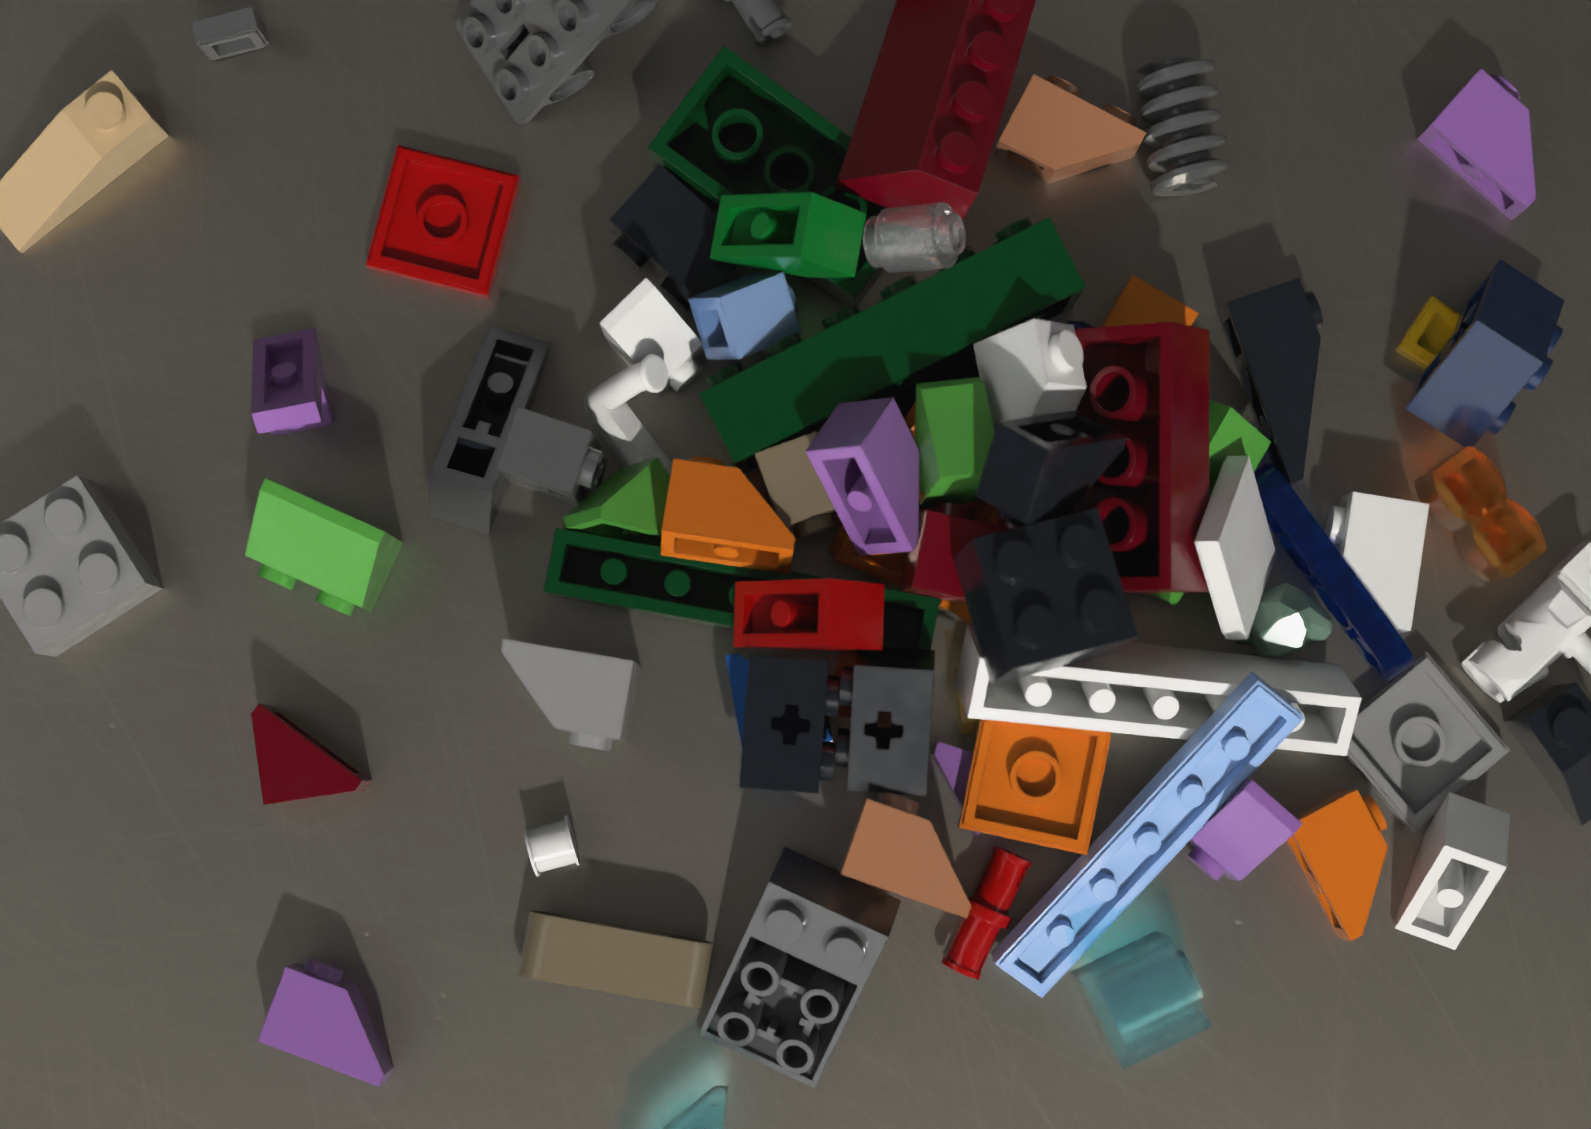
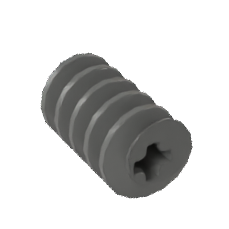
[1136,57,1230,197]

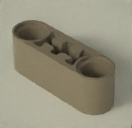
[518,910,714,1008]

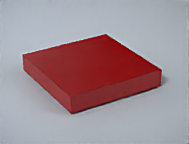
[366,145,522,300]

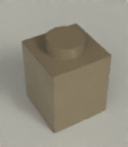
[755,431,837,539]

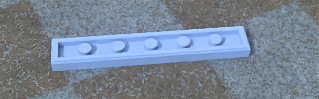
[991,672,1305,998]

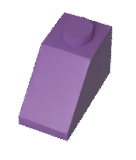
[1417,68,1536,221]
[805,397,919,555]
[1187,780,1302,882]
[257,957,393,1087]

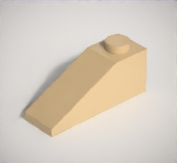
[0,70,169,254]

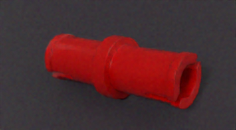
[941,845,1032,980]

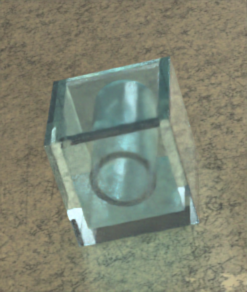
[1070,931,1212,1069]

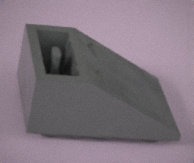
[699,847,901,1088]

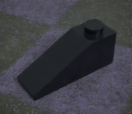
[1217,278,1323,490]
[428,326,550,534]

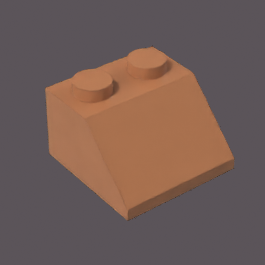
[839,792,971,919]

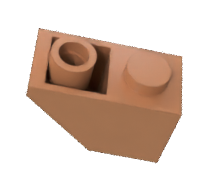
[994,74,1147,183]

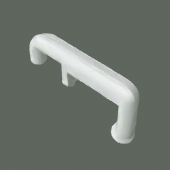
[583,354,672,476]

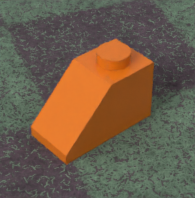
[661,456,795,574]
[1286,789,1388,941]

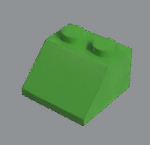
[245,478,403,616]

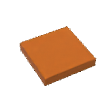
[957,719,1112,855]

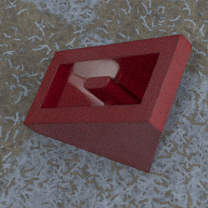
[251,704,372,805]

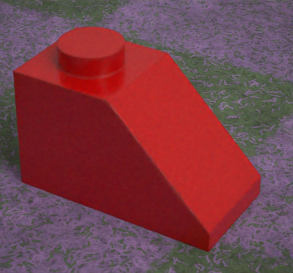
[733,578,885,651]

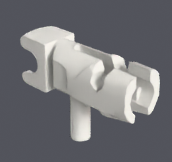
[1461,540,1591,703]

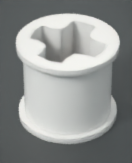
[523,815,581,877]

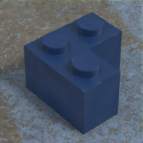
[1405,259,1564,450]

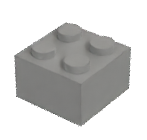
[0,475,163,657]

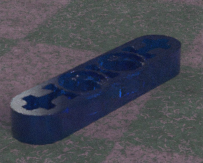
[1254,462,1415,682]

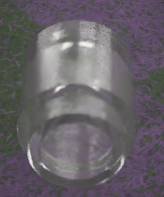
[863,202,966,274]

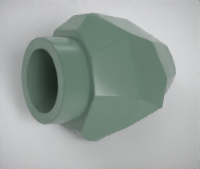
[1236,583,1333,658]

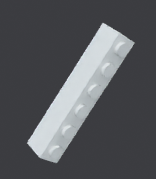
[955,625,1362,756]

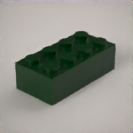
[648,46,920,307]

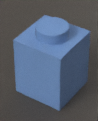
[688,272,802,360]

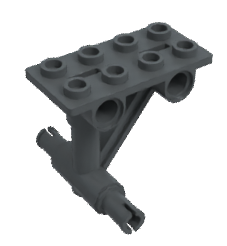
[455,0,792,125]

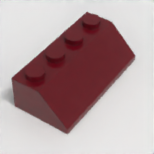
[834,0,1036,234]
[1068,322,1209,593]

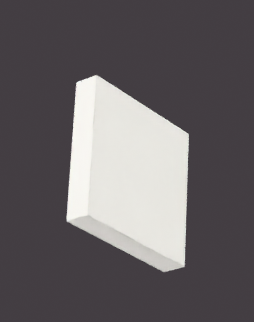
[1194,456,1276,640]

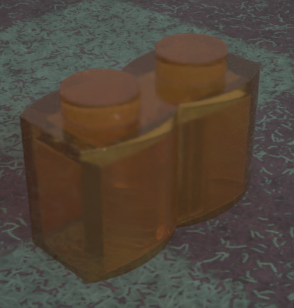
[1415,446,1547,583]

